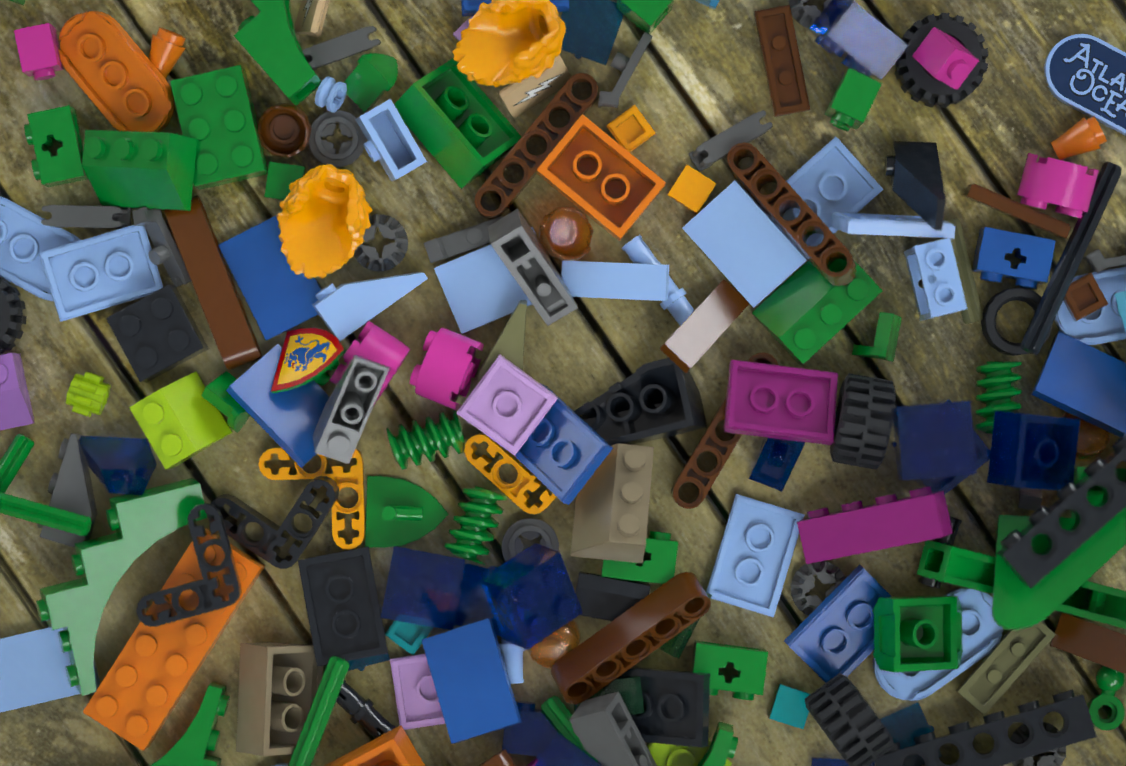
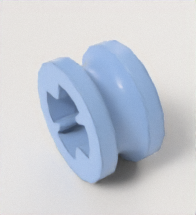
[315,76,347,113]

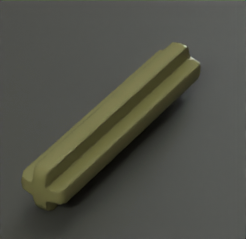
[943,218,983,324]

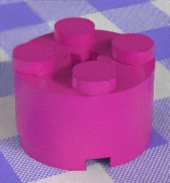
[1017,153,1099,218]
[329,321,410,405]
[409,327,484,410]

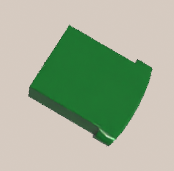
[343,53,398,112]
[852,312,902,362]
[201,371,250,433]

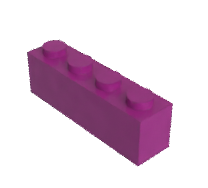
[797,486,953,564]

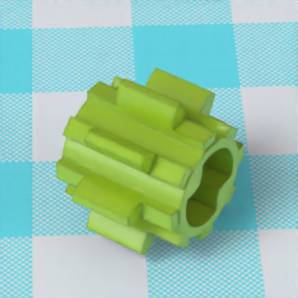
[65,372,111,417]

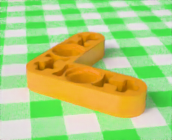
[464,432,557,515]
[259,448,366,550]

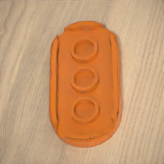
[58,11,174,132]

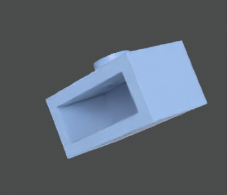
[355,99,427,181]

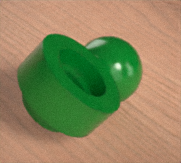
[1087,666,1125,730]

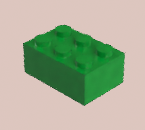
[170,65,268,190]

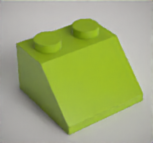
[129,371,233,470]

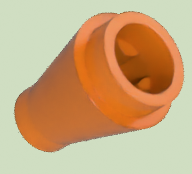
[149,27,186,79]
[1050,116,1107,160]

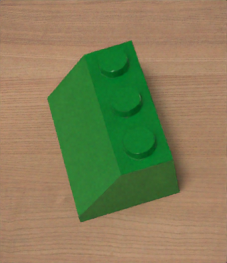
[394,58,522,189]
[82,130,197,211]
[752,259,883,365]

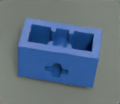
[972,227,1056,289]

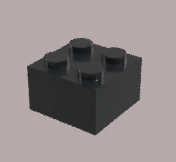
[106,284,209,383]

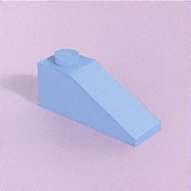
[312,272,428,341]

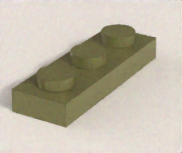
[956,622,1056,716]

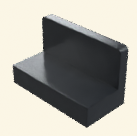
[572,571,650,621]

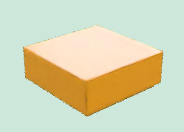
[606,104,656,153]
[667,165,717,214]

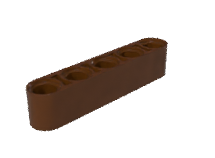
[475,73,598,219]
[727,142,856,286]
[164,195,262,371]
[672,352,778,509]
[551,572,711,704]

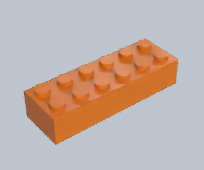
[83,527,265,751]

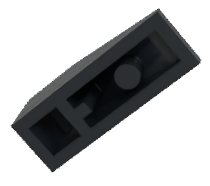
[884,141,946,230]

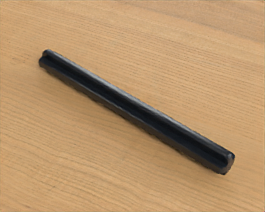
[1021,162,1122,355]

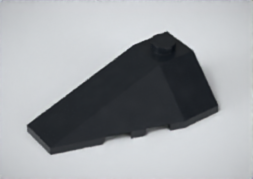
[574,358,707,446]

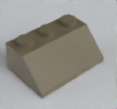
[570,444,654,563]
[236,642,323,756]

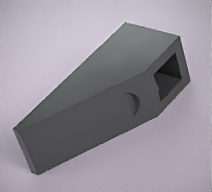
[313,355,389,464]
[38,433,97,548]

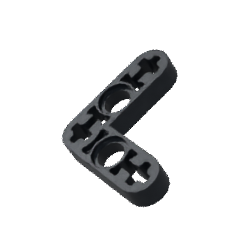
[207,476,339,569]
[136,504,242,627]

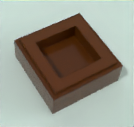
[1063,273,1108,321]

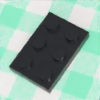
[298,547,388,667]
[606,667,710,748]

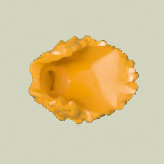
[453,0,566,88]
[277,164,372,279]

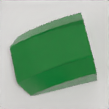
[872,596,963,672]

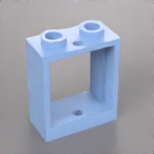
[904,238,967,321]

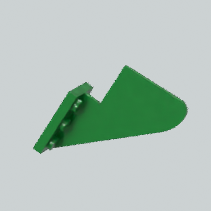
[992,467,1126,630]

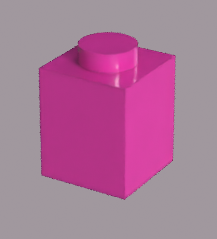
[14,23,64,81]
[912,27,979,90]

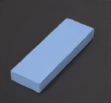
[561,260,669,301]

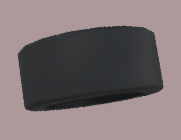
[981,287,1052,356]

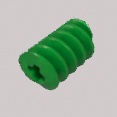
[975,361,1022,434]
[386,409,465,470]
[444,485,508,565]

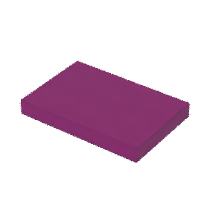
[724,360,838,445]

